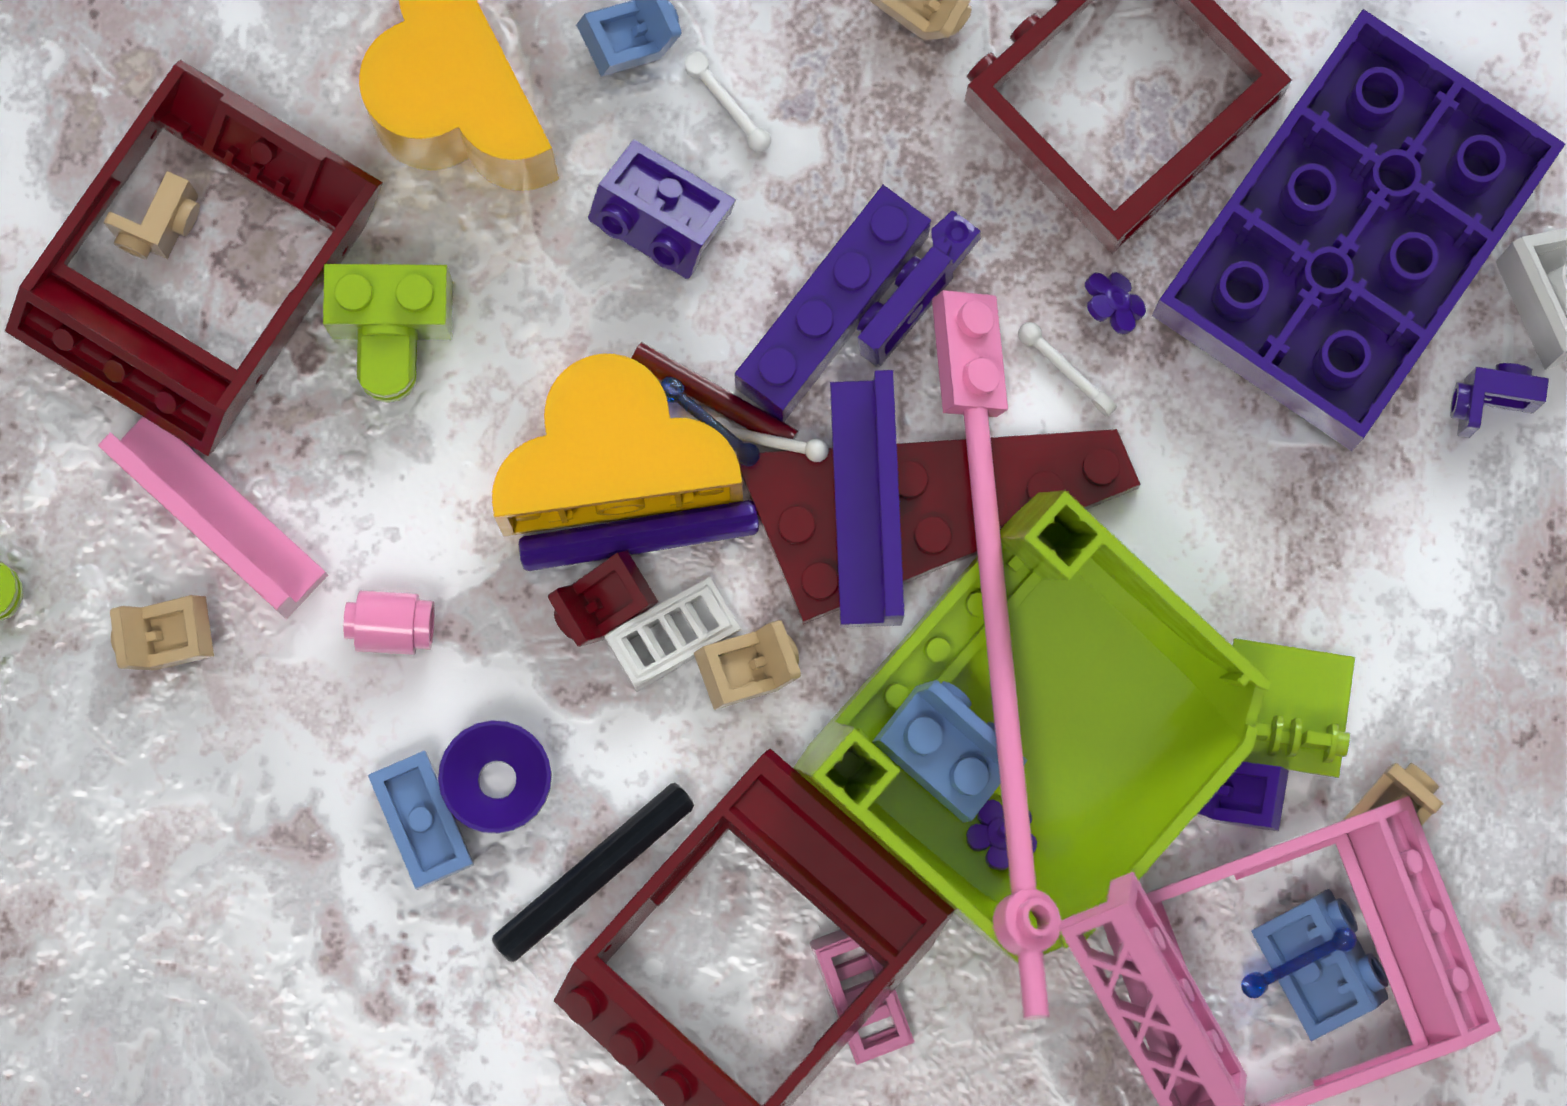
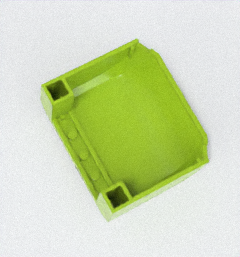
[793,491,1271,964]

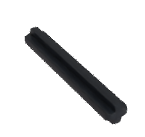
[492,783,694,962]

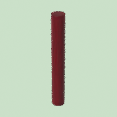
[631,342,799,451]

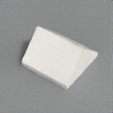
[1495,228,1567,370]

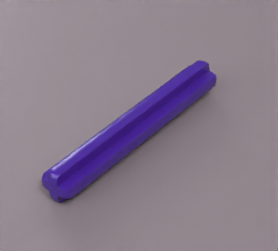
[518,500,759,571]

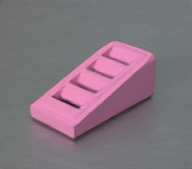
[810,929,915,1065]

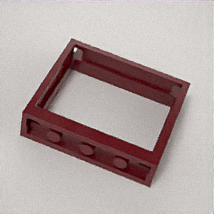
[964,0,1292,254]

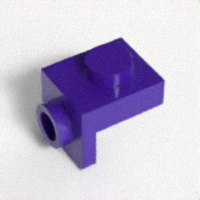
[1450,363,1549,438]
[1196,762,1289,831]

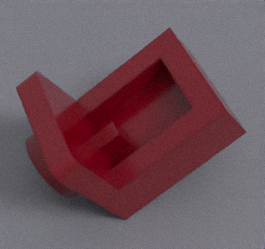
[548,550,659,647]

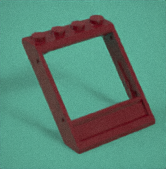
[5,60,383,456]
[554,748,955,1106]

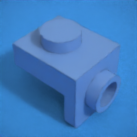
[576,0,682,77]

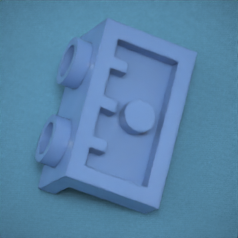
[872,680,1027,822]
[1251,889,1389,1041]

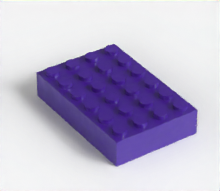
[1152,9,1566,451]

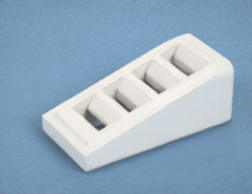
[604,577,741,692]

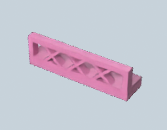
[98,417,328,620]
[1059,872,1247,1106]

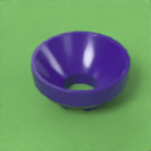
[438,720,552,834]

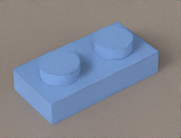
[368,750,474,890]

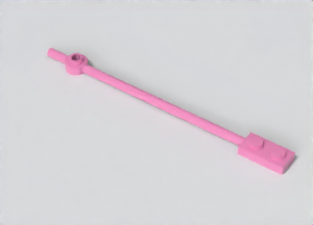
[932,290,1061,1020]

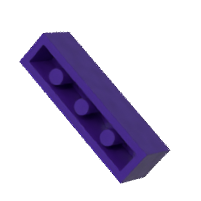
[734,184,931,422]

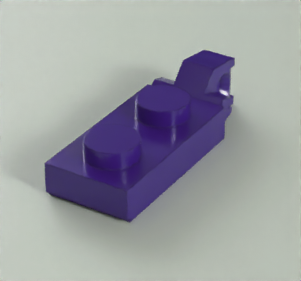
[857,210,981,367]

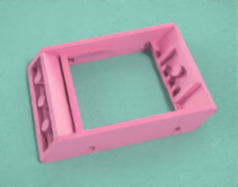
[1103,796,1501,1106]

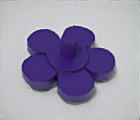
[1085,272,1146,334]
[966,800,1037,870]

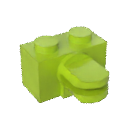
[323,264,453,403]

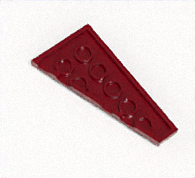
[736,429,1141,625]

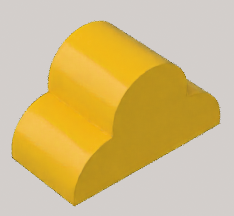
[359,0,559,191]
[492,353,743,537]

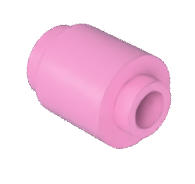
[343,591,435,655]

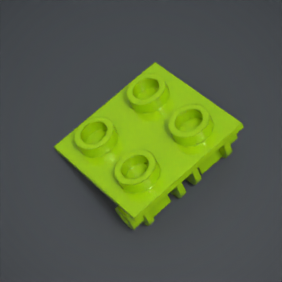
[1233,638,1355,778]

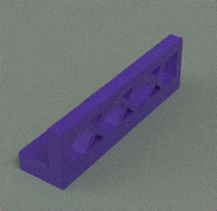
[830,370,905,628]

